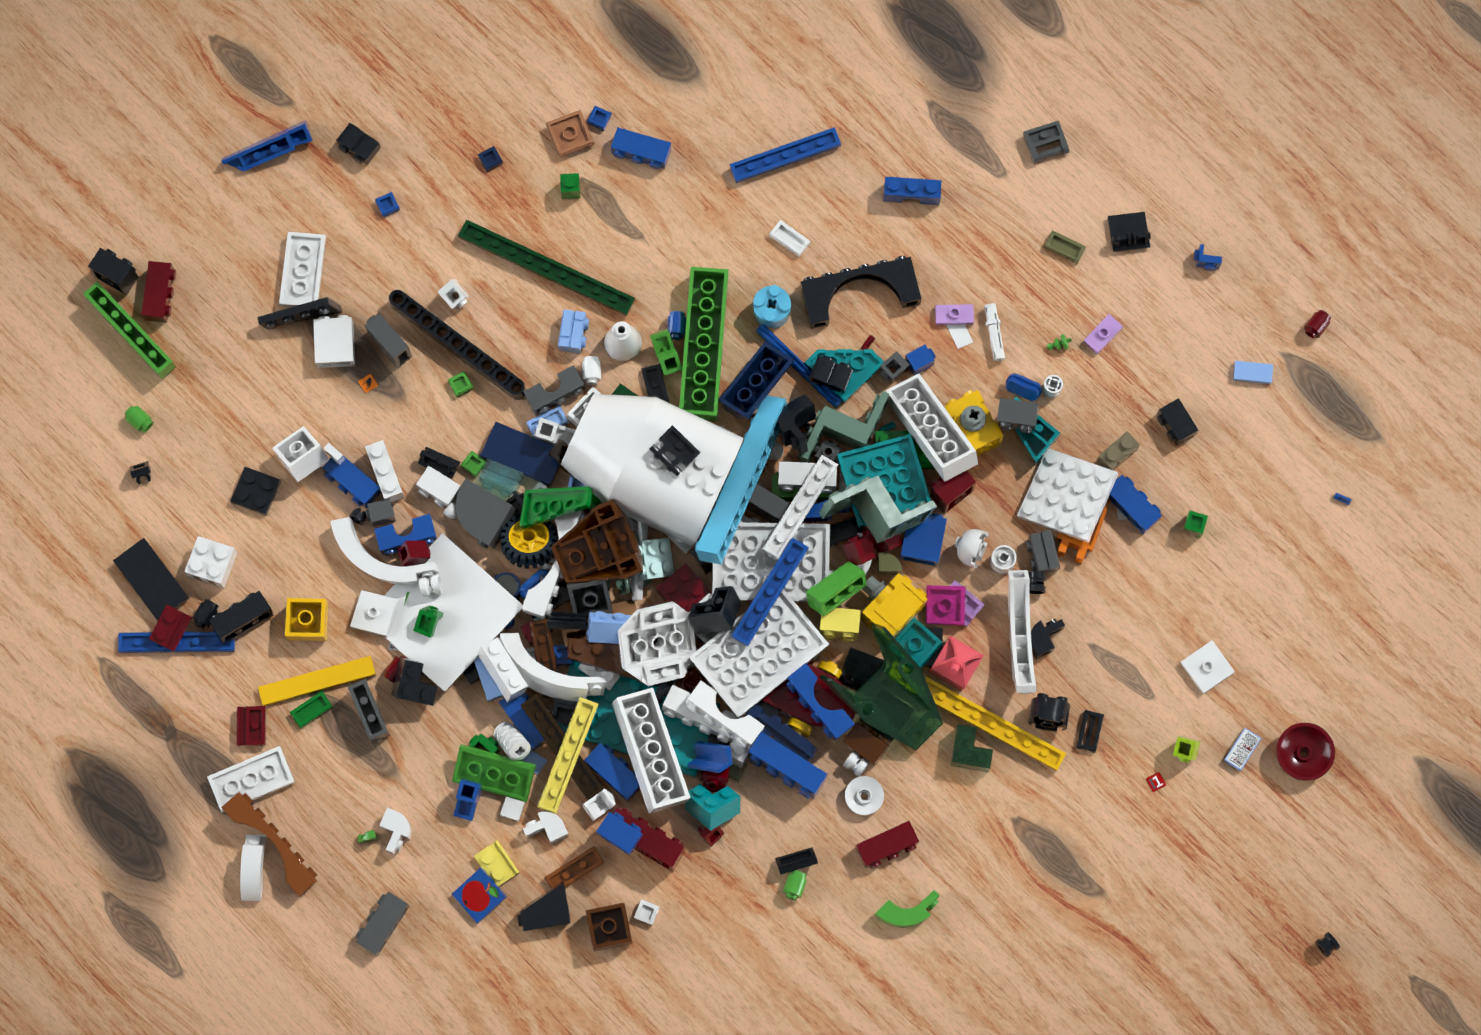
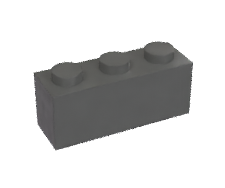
[348,679,390,743]
[356,892,410,956]

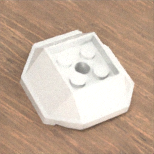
[618,601,696,686]

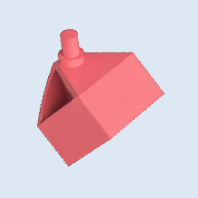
[928,636,984,691]

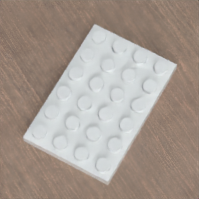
[712,522,830,601]
[689,590,829,718]

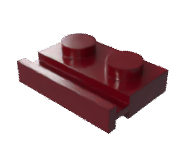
[149,605,192,652]
[237,706,266,746]

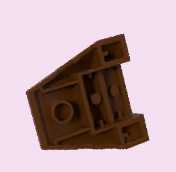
[551,499,643,583]

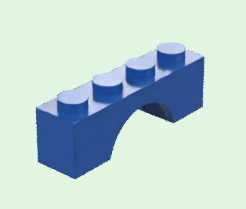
[786,663,855,741]

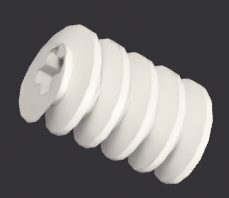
[493,722,531,761]

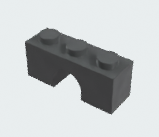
[523,365,585,416]

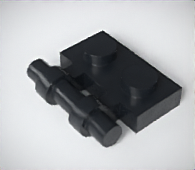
[649,425,701,476]

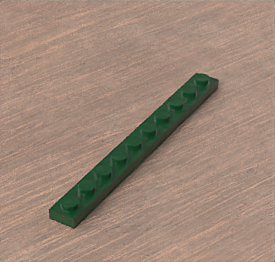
[458,219,635,316]

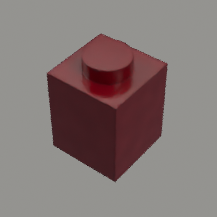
[398,541,431,567]

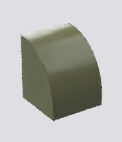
[878,553,902,575]

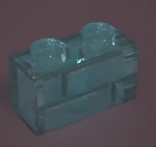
[479,459,524,497]

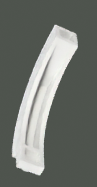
[330,517,438,585]
[499,633,606,702]

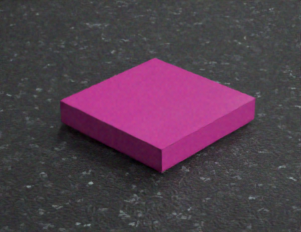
[926,585,966,625]

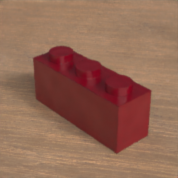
[141,261,176,323]
[855,820,919,869]

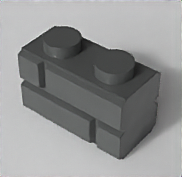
[1025,530,1060,573]

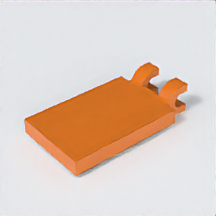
[1056,498,1111,564]

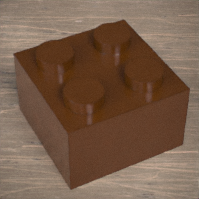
[585,903,633,952]

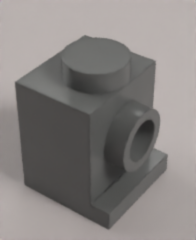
[879,351,910,383]

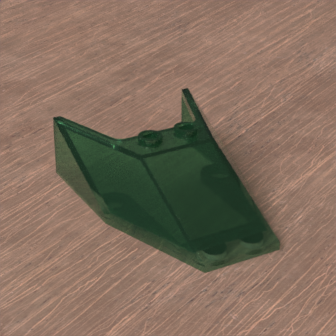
[819,623,943,750]

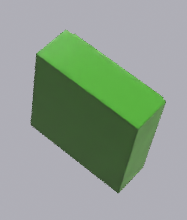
[448,371,474,397]
[460,451,487,478]

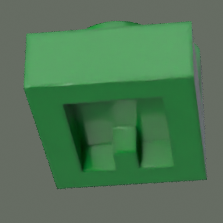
[413,605,444,638]

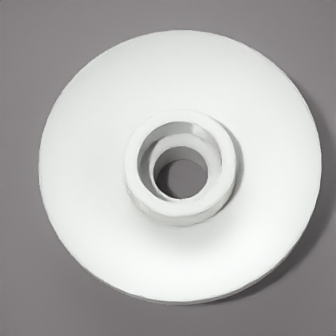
[845,776,884,815]

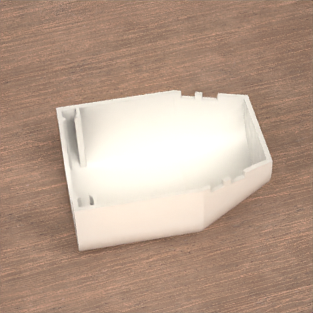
[561,394,744,547]

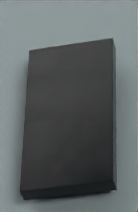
[113,538,190,621]

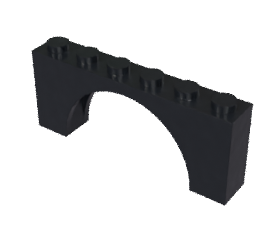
[800,256,922,329]

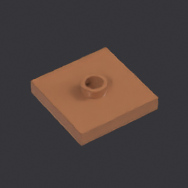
[546,110,594,158]

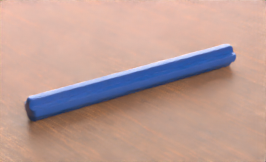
[756,324,842,408]

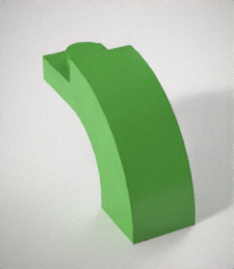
[875,890,940,928]

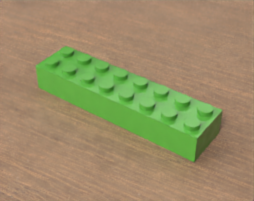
[679,267,729,421]

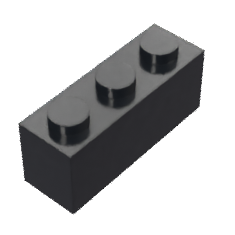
[209,591,274,645]

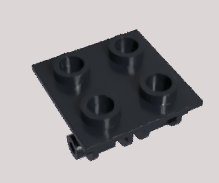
[1108,212,1151,252]
[838,647,887,696]

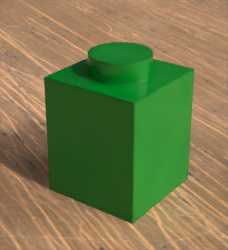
[560,173,581,199]

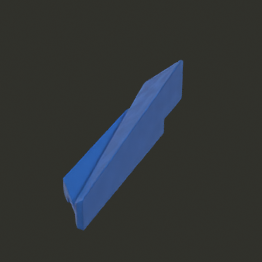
[221,120,313,171]

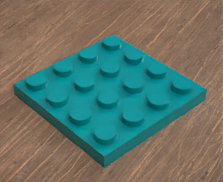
[837,434,931,528]

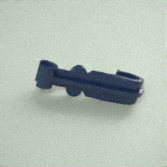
[745,704,817,762]

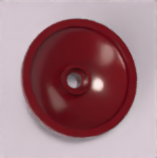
[1276,722,1335,781]

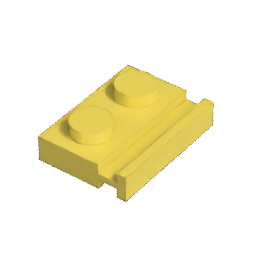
[474,840,520,887]

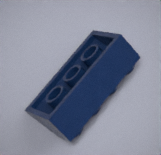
[719,342,794,420]

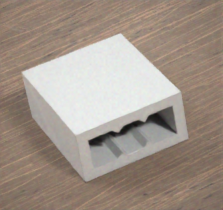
[313,315,355,368]

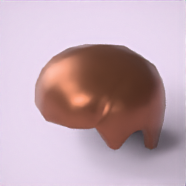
[681,667,711,694]

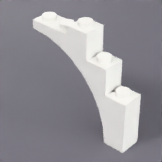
[1008,570,1036,694]

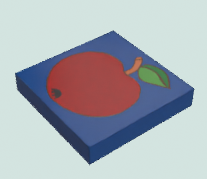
[452,867,507,923]

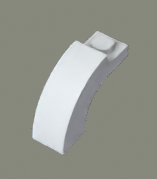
[240,834,267,901]

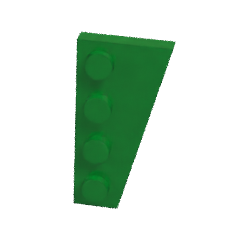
[519,486,593,529]

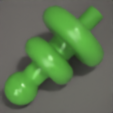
[1047,334,1072,350]

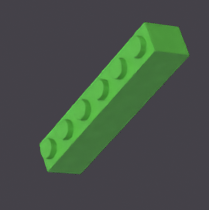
[83,281,176,379]

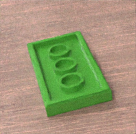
[452,744,536,802]

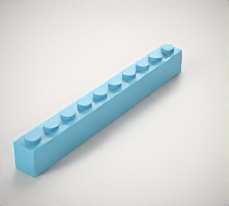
[695,395,787,565]

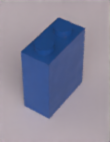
[900,513,947,567]

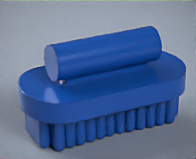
[1005,373,1042,402]

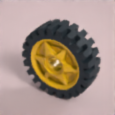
[501,513,558,569]

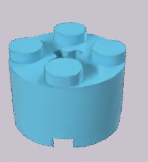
[753,285,791,328]

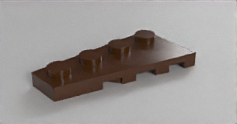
[567,638,643,683]

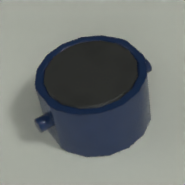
[494,572,521,601]

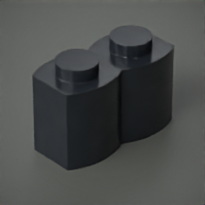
[336,123,381,165]
[809,355,853,394]

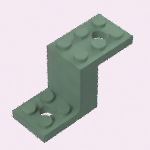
[798,391,889,463]
[819,476,937,544]

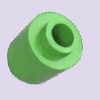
[125,405,154,433]
[783,870,807,901]

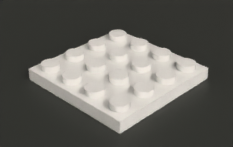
[1017,449,1118,543]

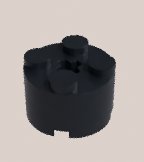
[1028,693,1070,731]

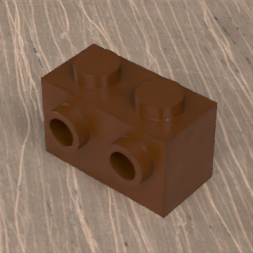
[842,722,890,765]

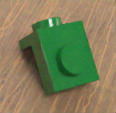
[469,733,500,754]

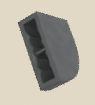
[456,478,518,549]

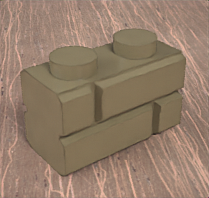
[1097,431,1140,471]

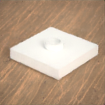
[350,590,399,637]
[1180,641,1235,694]

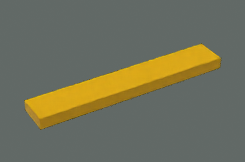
[258,656,376,706]

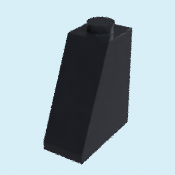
[517,882,571,931]

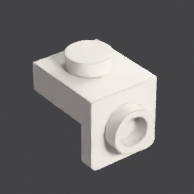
[582,789,616,821]

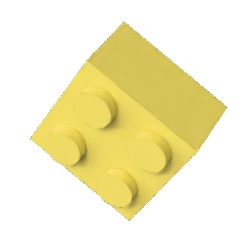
[819,608,861,643]

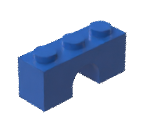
[883,176,942,205]
[374,514,437,556]

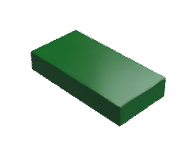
[289,691,333,729]

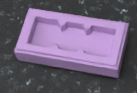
[935,304,974,325]
[1083,314,1123,354]

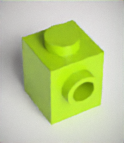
[1173,736,1201,763]

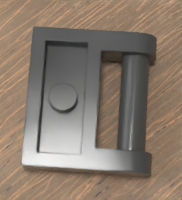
[1023,120,1069,164]

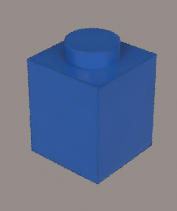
[905,344,936,376]

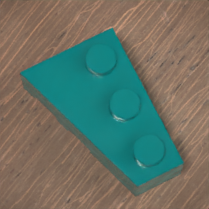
[1013,397,1060,464]

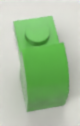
[650,329,682,375]

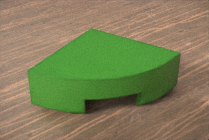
[357,830,377,844]

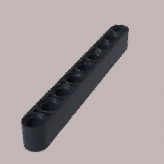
[389,290,526,400]

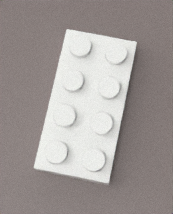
[279,232,326,307]
[207,746,295,813]

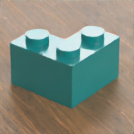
[685,784,741,831]

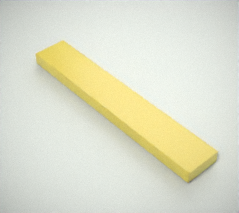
[537,697,598,814]

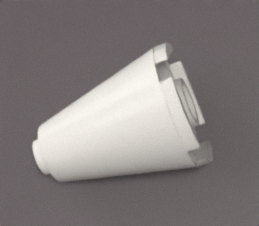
[604,321,642,361]

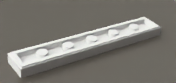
[762,455,838,561]

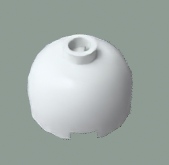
[954,529,989,568]

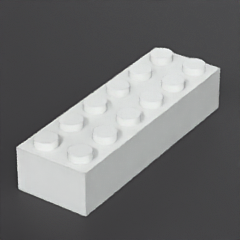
[886,373,978,482]
[612,688,690,814]

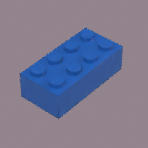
[748,732,827,799]

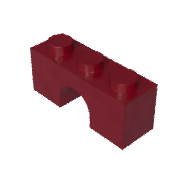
[842,529,903,565]

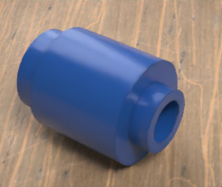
[667,311,686,340]

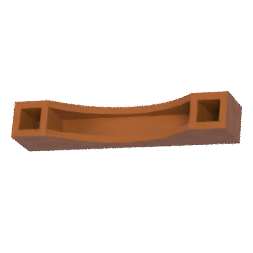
[221,792,318,896]

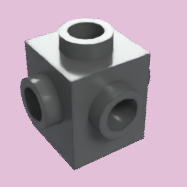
[813,440,841,464]

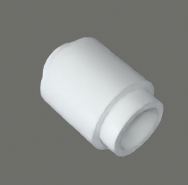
[582,356,601,385]

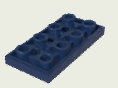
[480,422,560,486]

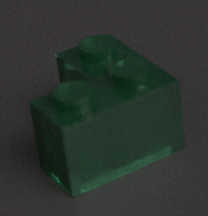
[950,724,993,772]

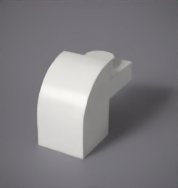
[379,808,412,855]
[523,812,569,844]

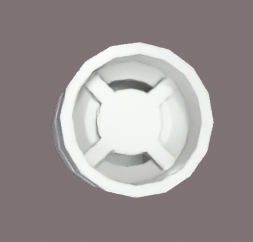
[990,545,1017,575]

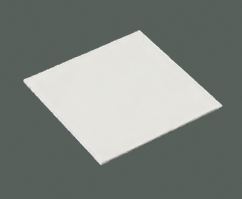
[384,533,523,692]

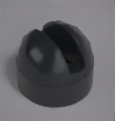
[349,508,366,525]

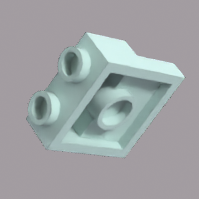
[637,538,674,581]

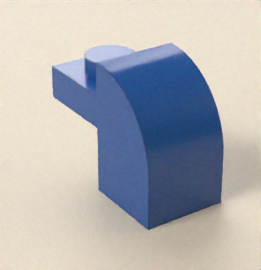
[453,778,482,821]

